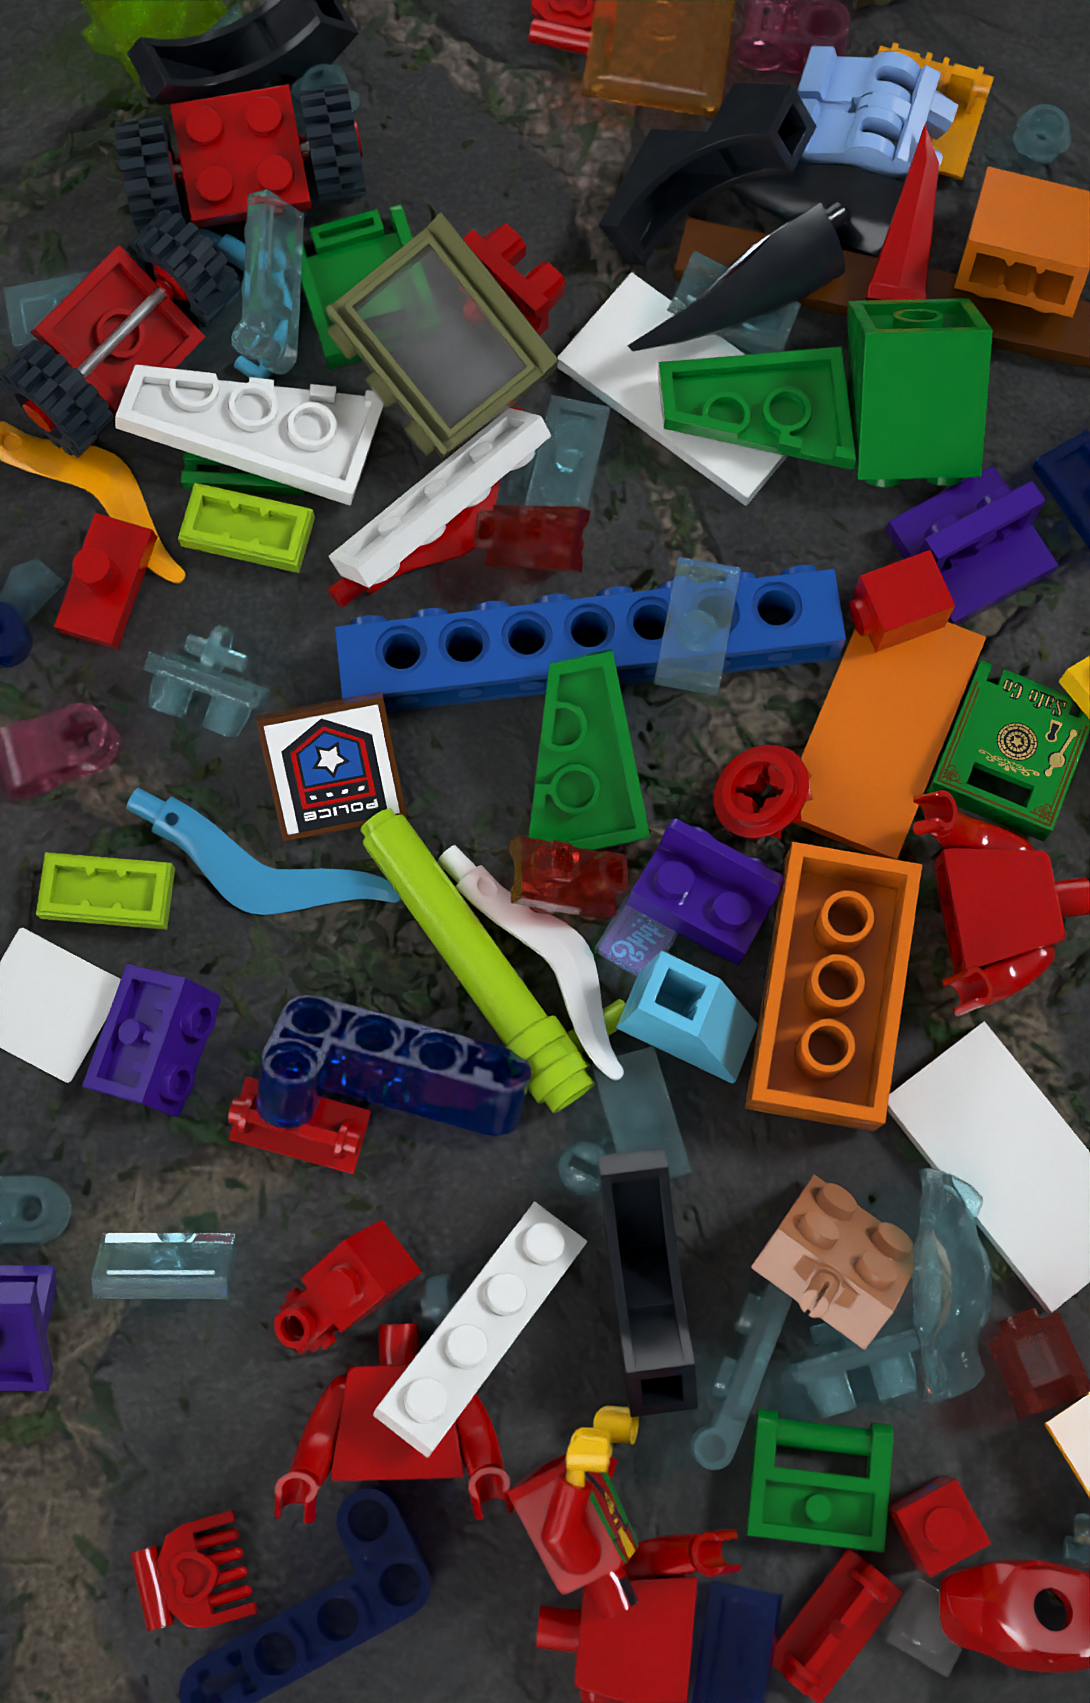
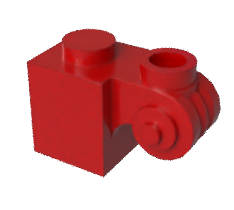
[273,1220,422,1356]

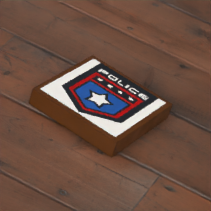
[256,692,407,842]

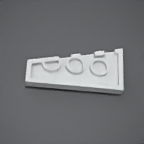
[115,365,384,506]

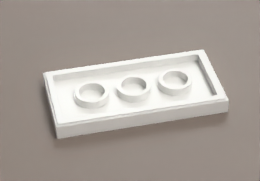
[557,272,788,506]
[887,1021,1090,1313]

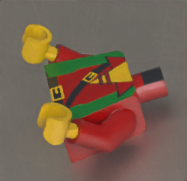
[507,1405,639,1620]

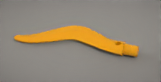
[0,421,185,584]

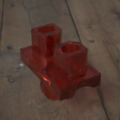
[473,505,591,573]
[509,836,628,920]

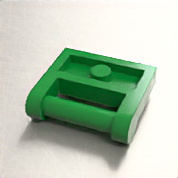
[745,1408,893,1552]

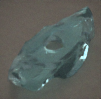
[912,1168,992,1404]

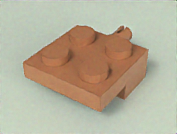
[751,1174,924,1350]

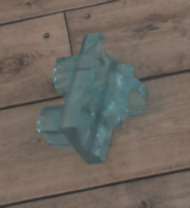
[143,625,270,737]
[790,1322,920,1418]

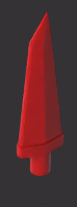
[865,124,939,301]

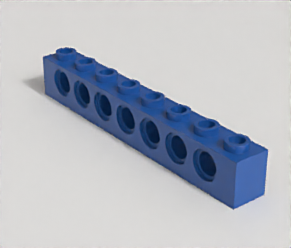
[335,565,846,713]

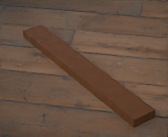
[673,217,1090,368]

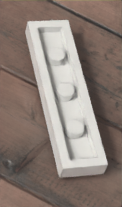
[328,408,552,588]
[373,1201,588,1458]

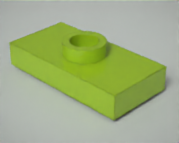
[178,483,315,573]
[36,852,175,930]

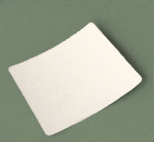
[0,928,121,1083]

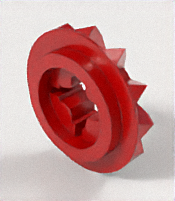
[713,745,813,844]

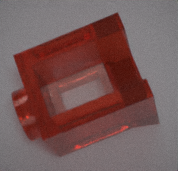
[988,1308,1090,1422]

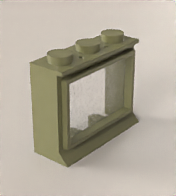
[325,212,559,461]

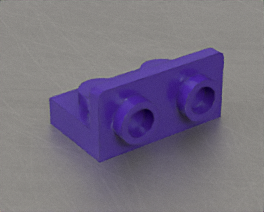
[626,818,784,966]
[82,964,221,1117]

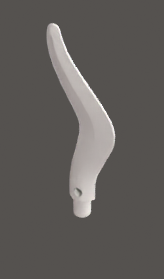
[437,845,624,1080]

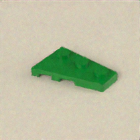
[658,347,856,470]
[526,649,650,864]

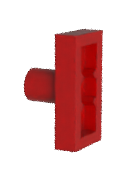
[54,513,158,650]

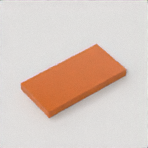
[792,621,986,860]

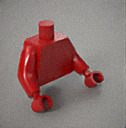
[913,790,1090,1016]
[274,1324,515,1524]
[536,1529,741,1703]

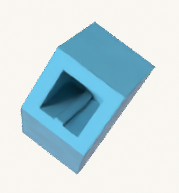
[616,950,758,1084]

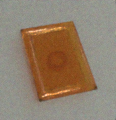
[581,0,736,118]

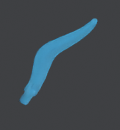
[126,787,401,915]

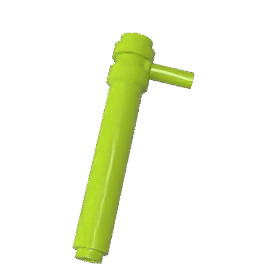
[361,808,626,1113]

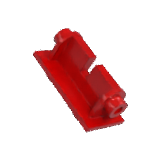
[228,1076,372,1174]
[764,1548,903,1703]

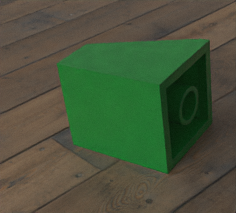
[848,298,993,487]

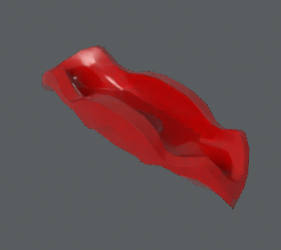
[940,1559,1090,1673]

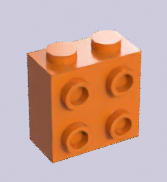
[954,166,1090,318]

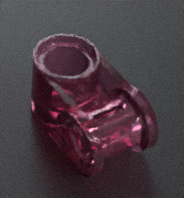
[734,0,850,74]
[0,703,121,799]

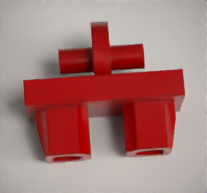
[458,223,565,336]

